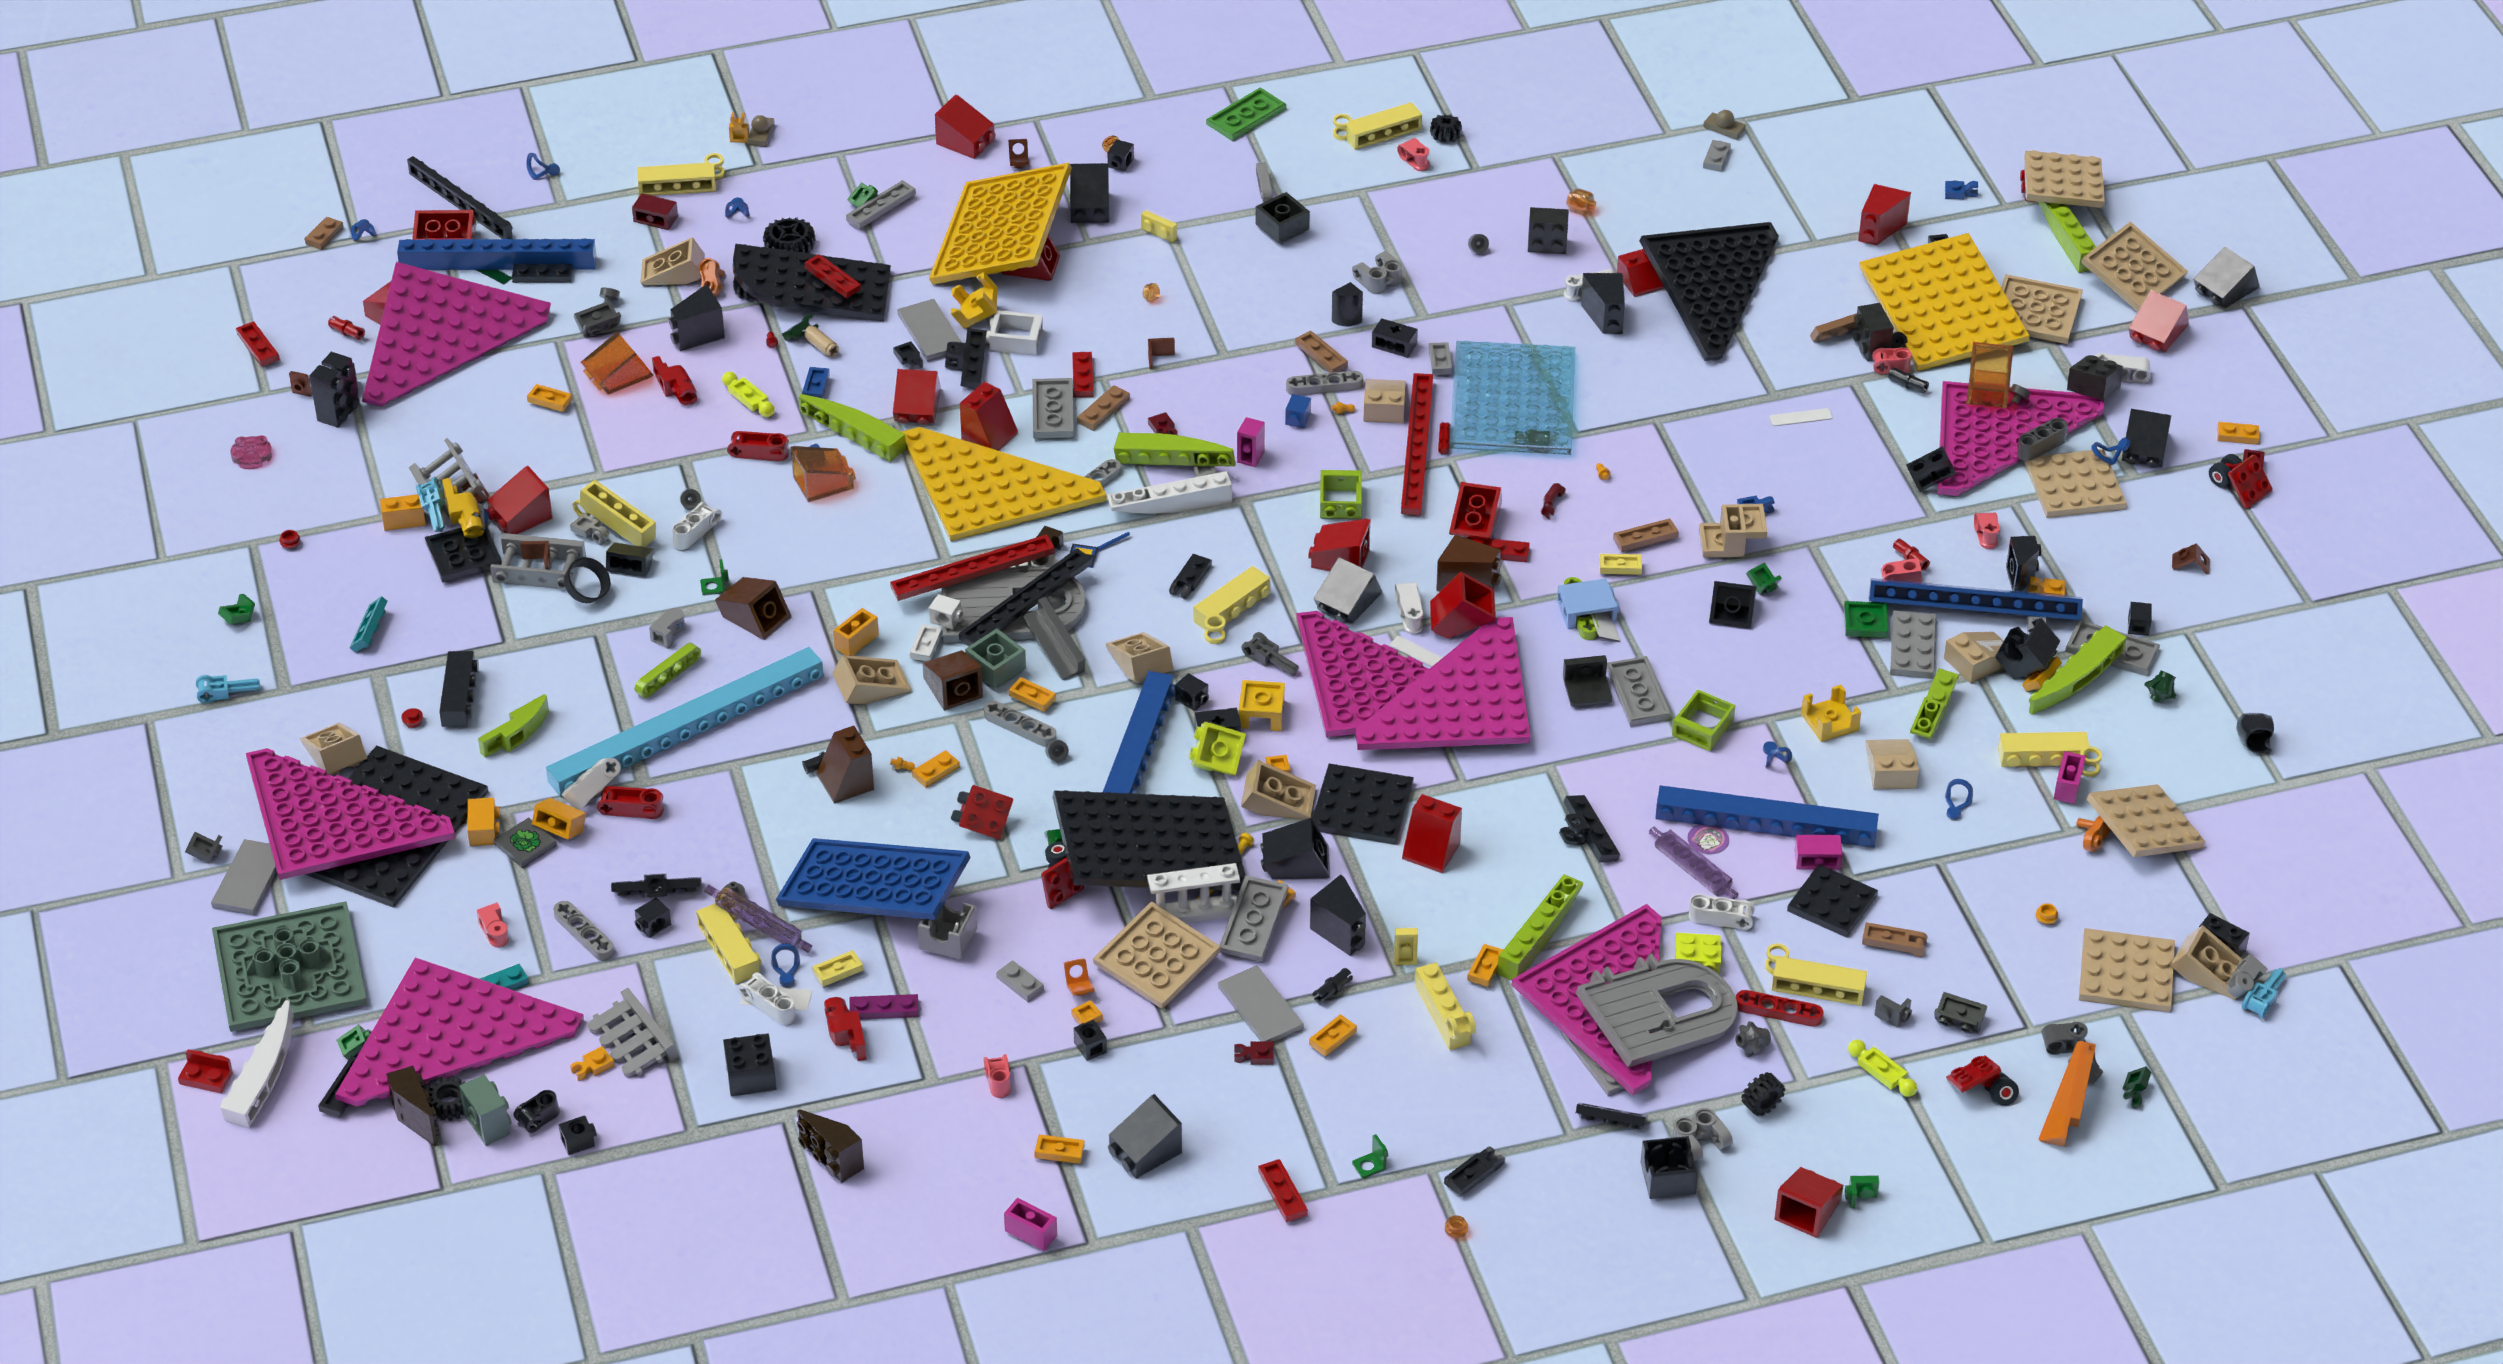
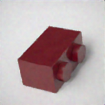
[632,193,678,230]

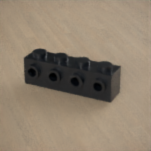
[439,651,479,727]

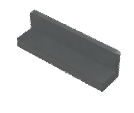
[1023,597,1086,680]

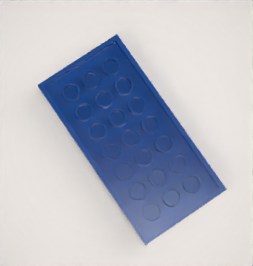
[776,838,971,920]

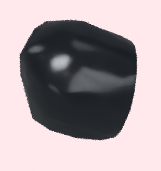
[2236,713,2274,753]

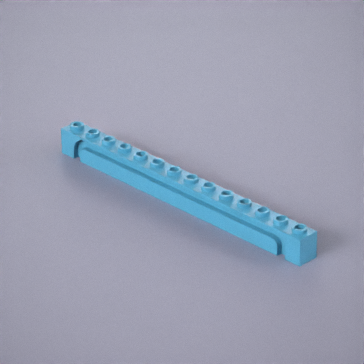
[546,647,824,797]

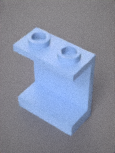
[1557,578,1620,629]

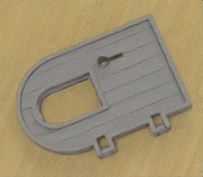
[942,561,1085,643]
[1576,954,1737,1068]

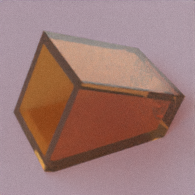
[581,332,654,395]
[1966,342,2013,408]
[790,446,856,502]

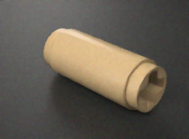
[804,326,839,357]

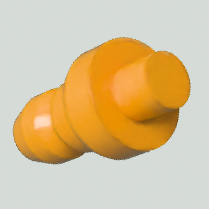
[1331,402,1355,414]
[1596,463,1611,480]
[890,757,915,771]

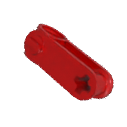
[727,431,789,462]
[597,786,664,819]

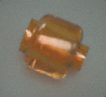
[1566,188,1596,216]

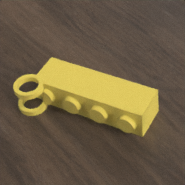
[1333,102,1422,150]
[637,153,725,196]
[572,479,656,547]
[1193,566,1270,644]
[1998,732,2102,777]
[696,891,762,985]
[1765,943,1867,1006]
[1415,962,1476,1050]

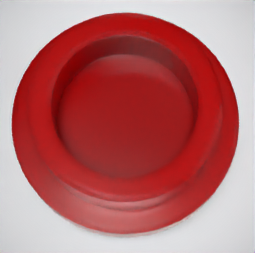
[279,530,301,549]
[401,708,423,728]

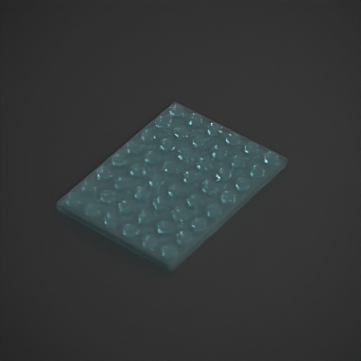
[1449,341,1576,455]

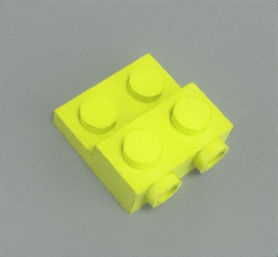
[1189,722,1246,776]
[1675,932,1721,975]

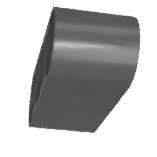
[2017,418,2068,461]

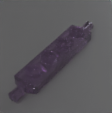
[1649,826,1739,900]
[704,884,813,953]

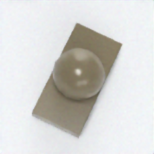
[1703,109,1746,140]
[747,115,775,147]

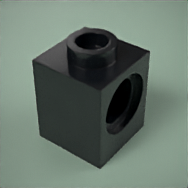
[1107,139,1134,172]
[2128,602,2152,636]
[1175,673,1209,711]
[634,897,671,938]
[1073,1019,1107,1061]
[558,1115,597,1155]

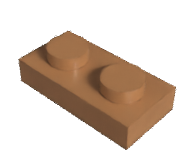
[304,216,344,250]

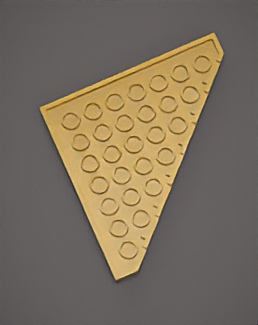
[901,427,1107,542]

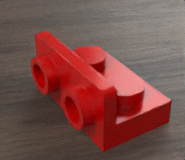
[178,1049,233,1094]

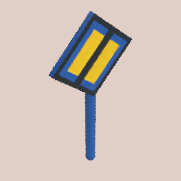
[1070,532,1130,568]

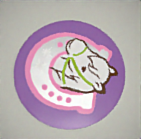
[1687,824,1729,854]

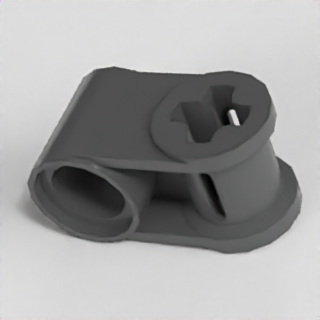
[2041,1022,2088,1055]

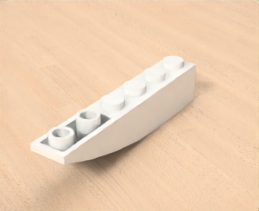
[1107,471,1232,514]
[220,1000,294,1128]

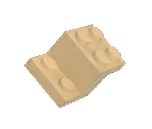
[1699,504,1767,558]

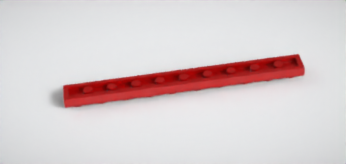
[1401,373,1433,515]

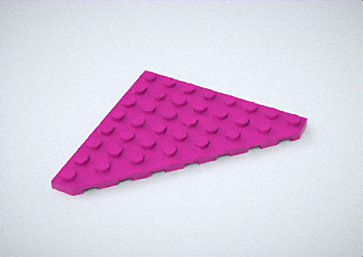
[362,262,551,407]
[1937,381,2104,496]
[1296,611,1428,737]
[1356,617,1530,750]
[246,748,455,880]
[1511,904,1662,1096]
[335,957,584,1107]

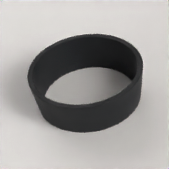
[564,557,611,603]

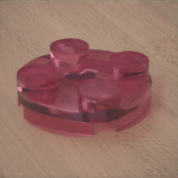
[230,435,273,469]

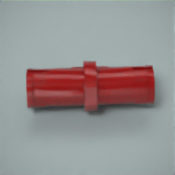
[328,315,365,340]
[1893,538,1930,571]

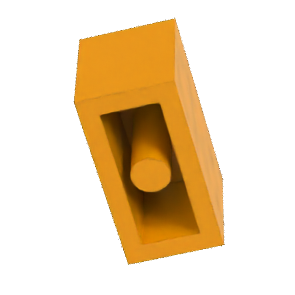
[380,494,426,531]
[833,608,879,656]
[467,797,501,846]
[532,798,586,840]

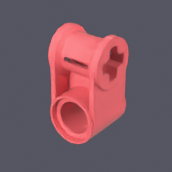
[1397,138,1430,171]
[1872,347,1911,374]
[1974,512,2000,549]
[983,1054,1011,1098]

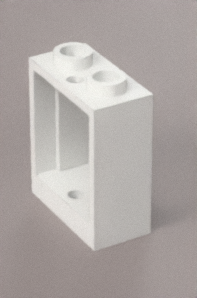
[986,310,1043,355]

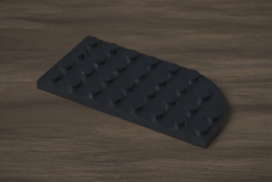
[732,243,891,322]

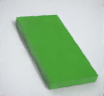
[1206,87,1286,141]

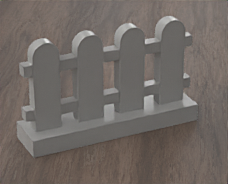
[588,988,679,1077]

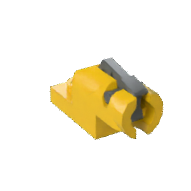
[442,478,485,538]

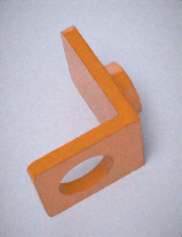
[1063,958,1095,996]

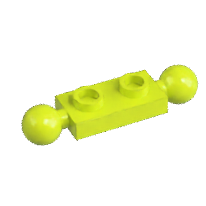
[722,371,775,417]
[1848,1039,1918,1097]

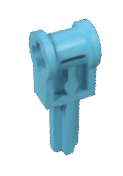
[416,477,446,532]
[196,675,260,703]
[2241,968,2286,1019]

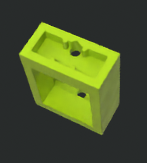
[1320,470,1362,519]
[1672,689,1736,751]

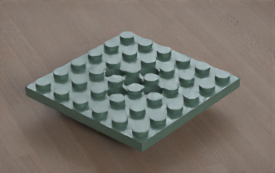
[212,901,367,1032]

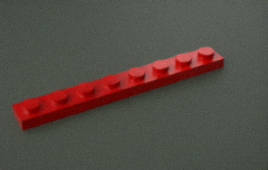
[890,534,1055,601]

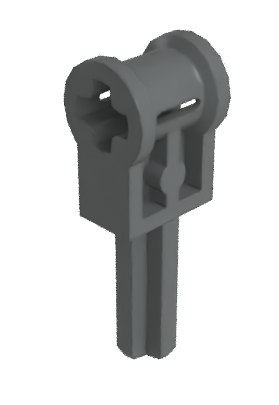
[1241,632,1299,675]

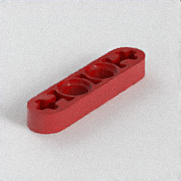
[1736,990,1824,1027]

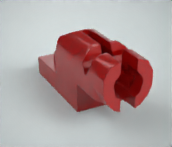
[652,356,698,405]
[824,997,867,1061]

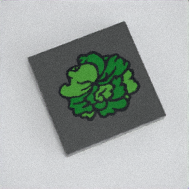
[494,817,557,868]

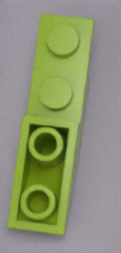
[1910,668,1959,739]
[478,694,549,758]

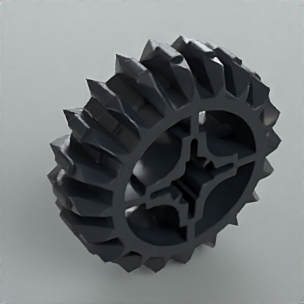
[763,217,816,253]

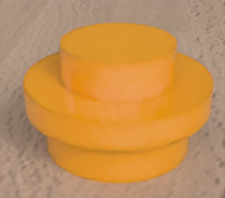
[2036,903,2058,924]

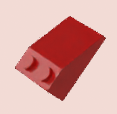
[1449,482,1502,540]

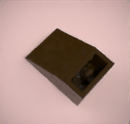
[386,1066,440,1146]
[797,1109,864,1183]

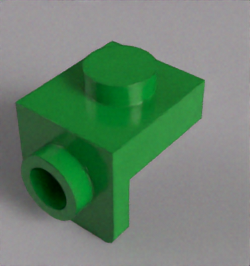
[1746,562,1782,594]
[218,594,255,625]

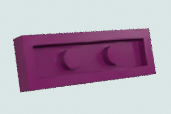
[849,994,919,1019]

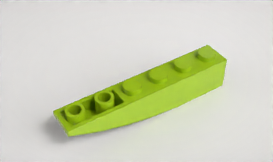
[2039,202,2096,273]
[798,394,906,462]
[1113,432,1236,467]
[2029,625,2127,715]
[1497,874,1584,981]

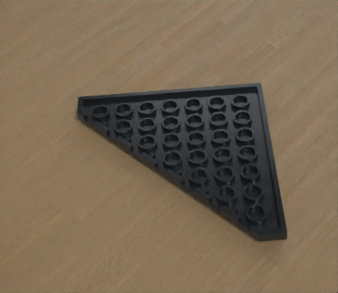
[1639,222,1779,361]

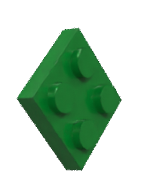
[1844,601,1888,638]

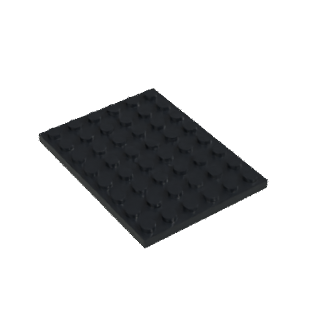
[305,745,489,908]
[1052,790,1246,891]

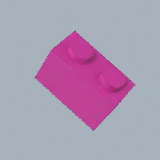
[1237,417,1265,467]
[2053,751,2086,804]
[1794,835,1842,870]
[1004,1197,1058,1251]

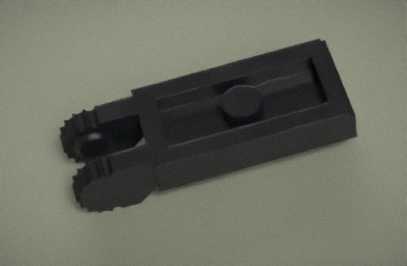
[1169,554,1212,599]
[1444,1146,1506,1197]

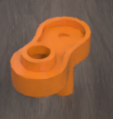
[699,258,725,296]
[2076,816,2111,852]

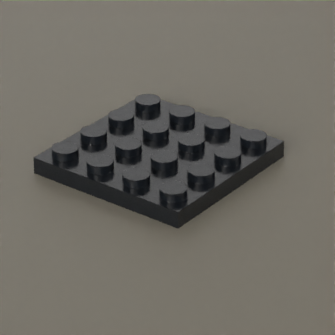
[1312,763,1414,845]

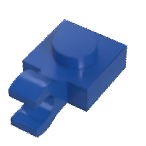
[1945,180,1978,199]
[1737,495,1775,513]

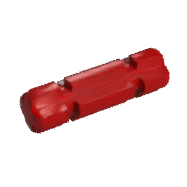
[1438,422,1451,454]

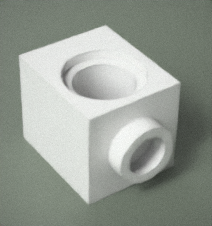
[928,594,963,630]

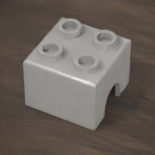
[918,902,977,960]

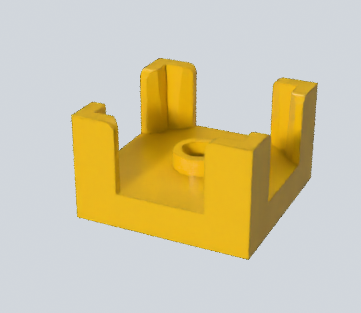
[951,272,998,329]
[1238,680,1285,731]
[1801,684,1861,742]

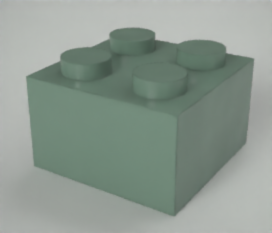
[965,629,1026,689]
[459,1074,512,1146]

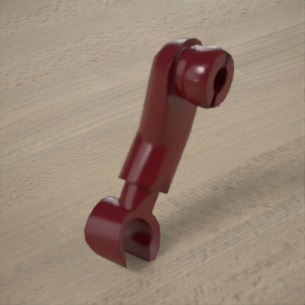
[1541,483,1566,519]

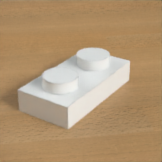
[910,624,942,661]

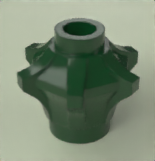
[2144,670,2176,703]

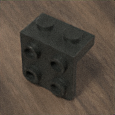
[1563,655,1612,707]

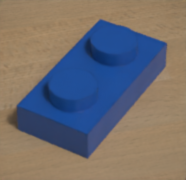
[802,367,830,398]

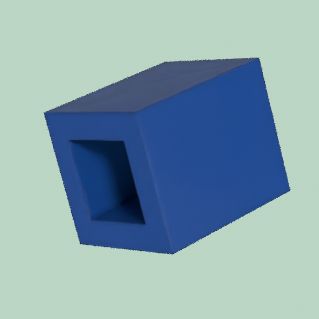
[1285,394,1311,428]

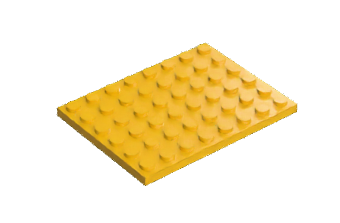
[929,162,1072,284]
[1859,233,2030,371]

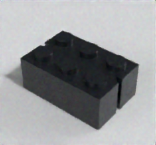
[309,351,360,428]

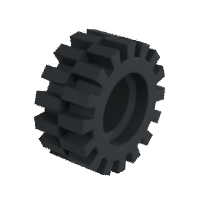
[1741,1072,1786,1116]
[428,1077,466,1121]

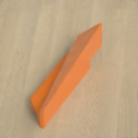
[2038,1041,2096,1147]

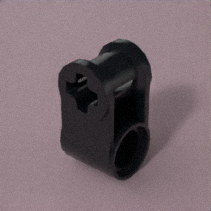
[513,1090,560,1133]

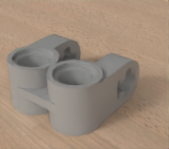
[1352,251,1402,294]
[1673,1108,1733,1161]

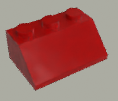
[412,210,477,240]
[1617,249,1665,297]

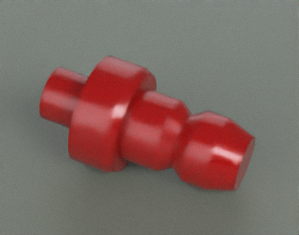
[766,331,778,348]

